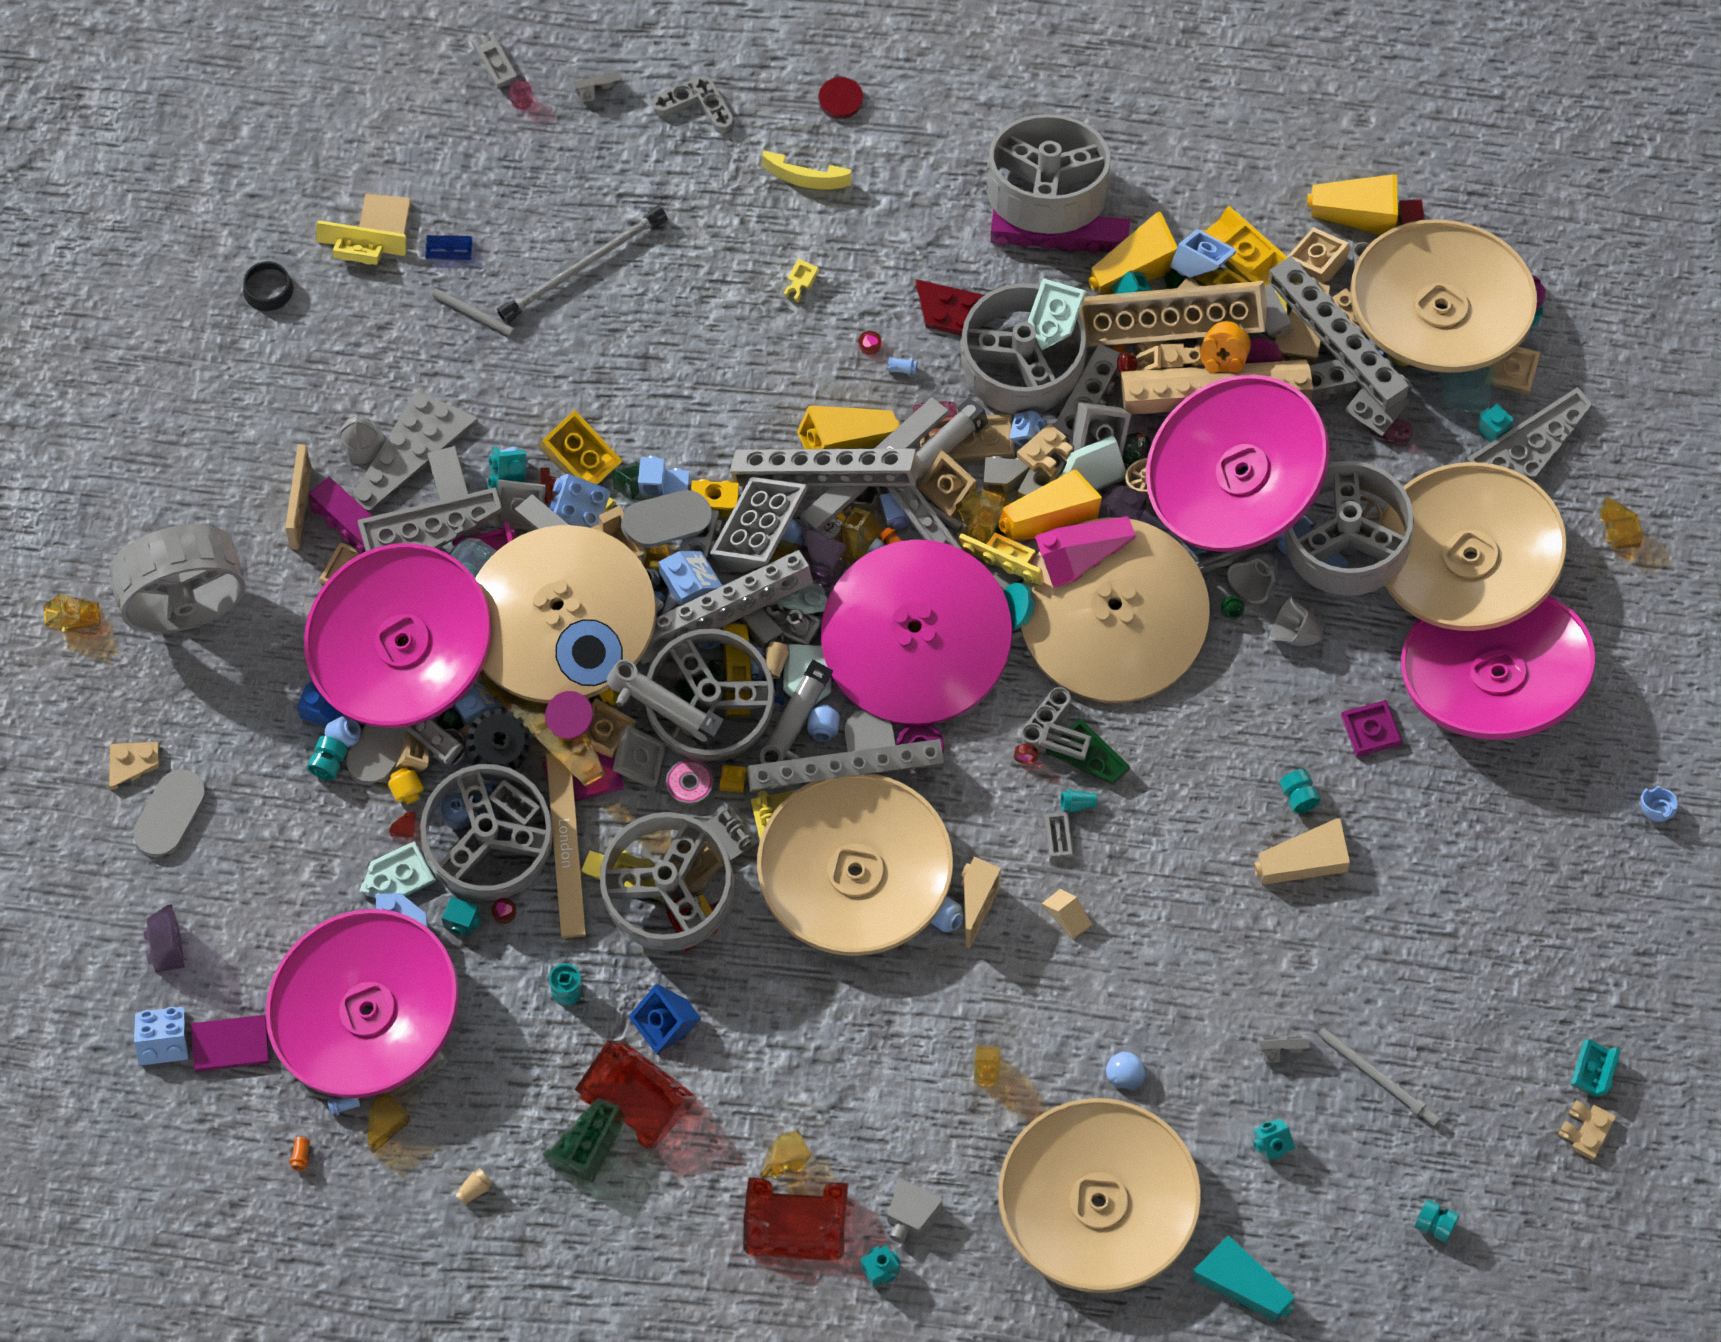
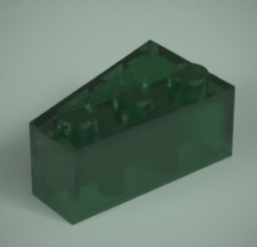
[543,1098,626,1183]

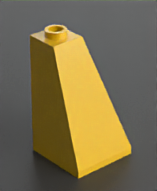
[1307,175,1398,235]
[1089,211,1177,295]
[797,405,901,449]
[998,470,1102,540]

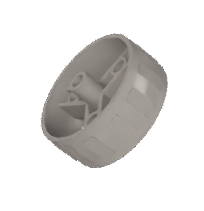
[987,114,1111,234]
[960,283,1087,414]
[1284,461,1414,596]
[109,524,246,633]
[646,629,775,763]
[420,764,553,901]
[600,812,734,951]

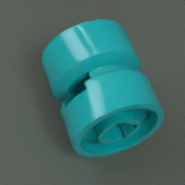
[306,736,348,781]
[1279,769,1321,814]
[549,963,583,1006]
[1414,1199,1460,1243]

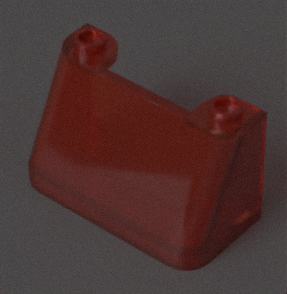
[574,1041,697,1149]
[743,1177,848,1261]

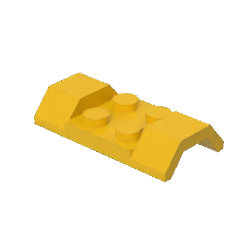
[1201,206,1288,287]

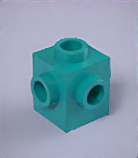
[1253,1118,1296,1160]
[860,1245,901,1288]

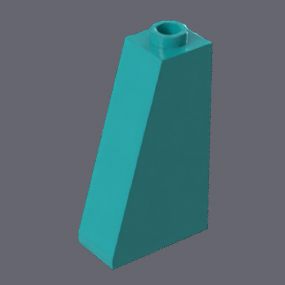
[1192,1236,1295,1322]

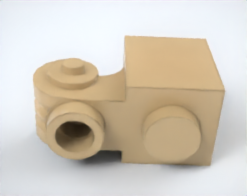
[1161,344,1204,369]

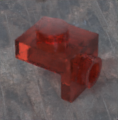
[540,467,556,504]

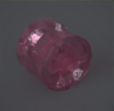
[509,81,533,110]

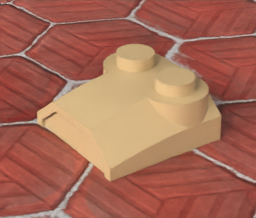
[1287,227,1350,283]
[574,698,637,758]
[659,842,724,895]

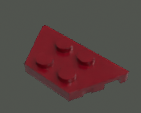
[916,279,985,336]

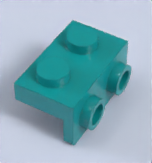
[488,447,526,491]
[1570,1039,1621,1098]

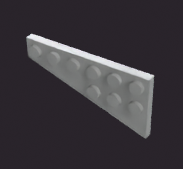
[1466,387,1592,482]
[351,391,479,514]
[358,487,502,551]

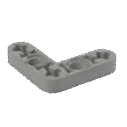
[652,76,733,133]

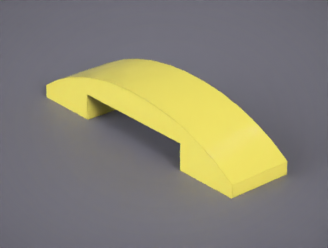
[762,150,852,189]

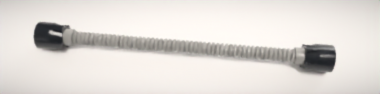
[497,205,668,324]

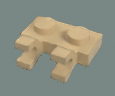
[1017,423,1073,477]
[1558,1100,1616,1160]

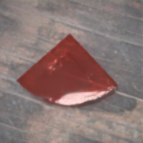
[389,812,416,837]

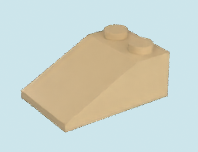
[961,857,1001,948]

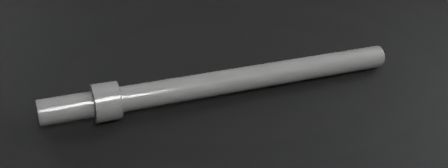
[1318,1028,1441,1127]

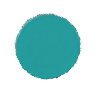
[1003,583,1035,631]

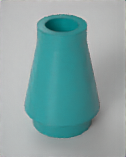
[1060,789,1097,813]

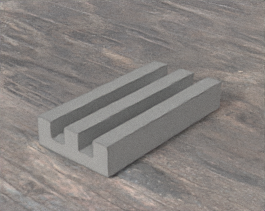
[1038,721,1092,760]
[1044,811,1074,861]

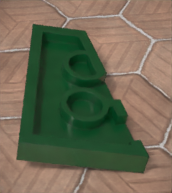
[1045,718,1131,785]

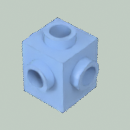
[1009,410,1047,448]

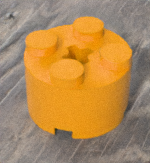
[1200,321,1251,374]

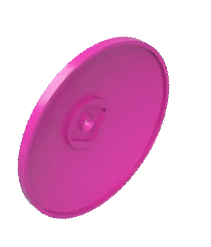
[1146,375,1329,552]
[821,540,1012,726]
[304,543,492,728]
[1401,595,1595,740]
[266,909,459,1098]

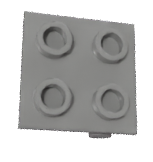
[1344,387,1410,436]
[704,805,758,866]

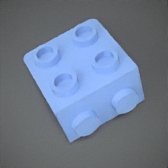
[547,474,610,528]
[134,1007,188,1066]

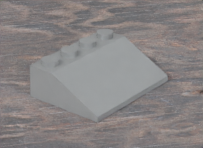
[710,477,808,572]

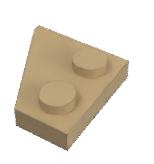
[109,742,159,790]

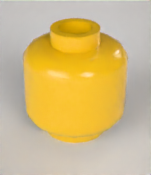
[388,767,424,805]

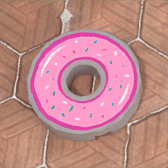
[665,759,714,807]

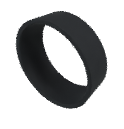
[243,261,293,311]

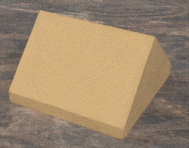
[917,451,976,517]

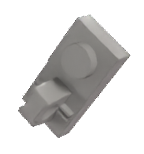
[572,72,619,103]
[1257,1035,1309,1063]

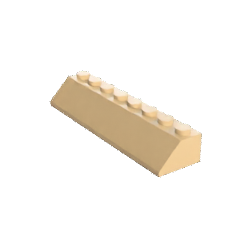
[1079,281,1267,347]
[1120,360,1313,414]

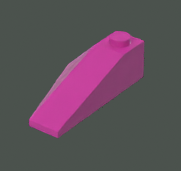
[1035,516,1136,588]

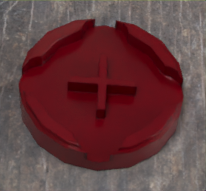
[818,77,863,119]

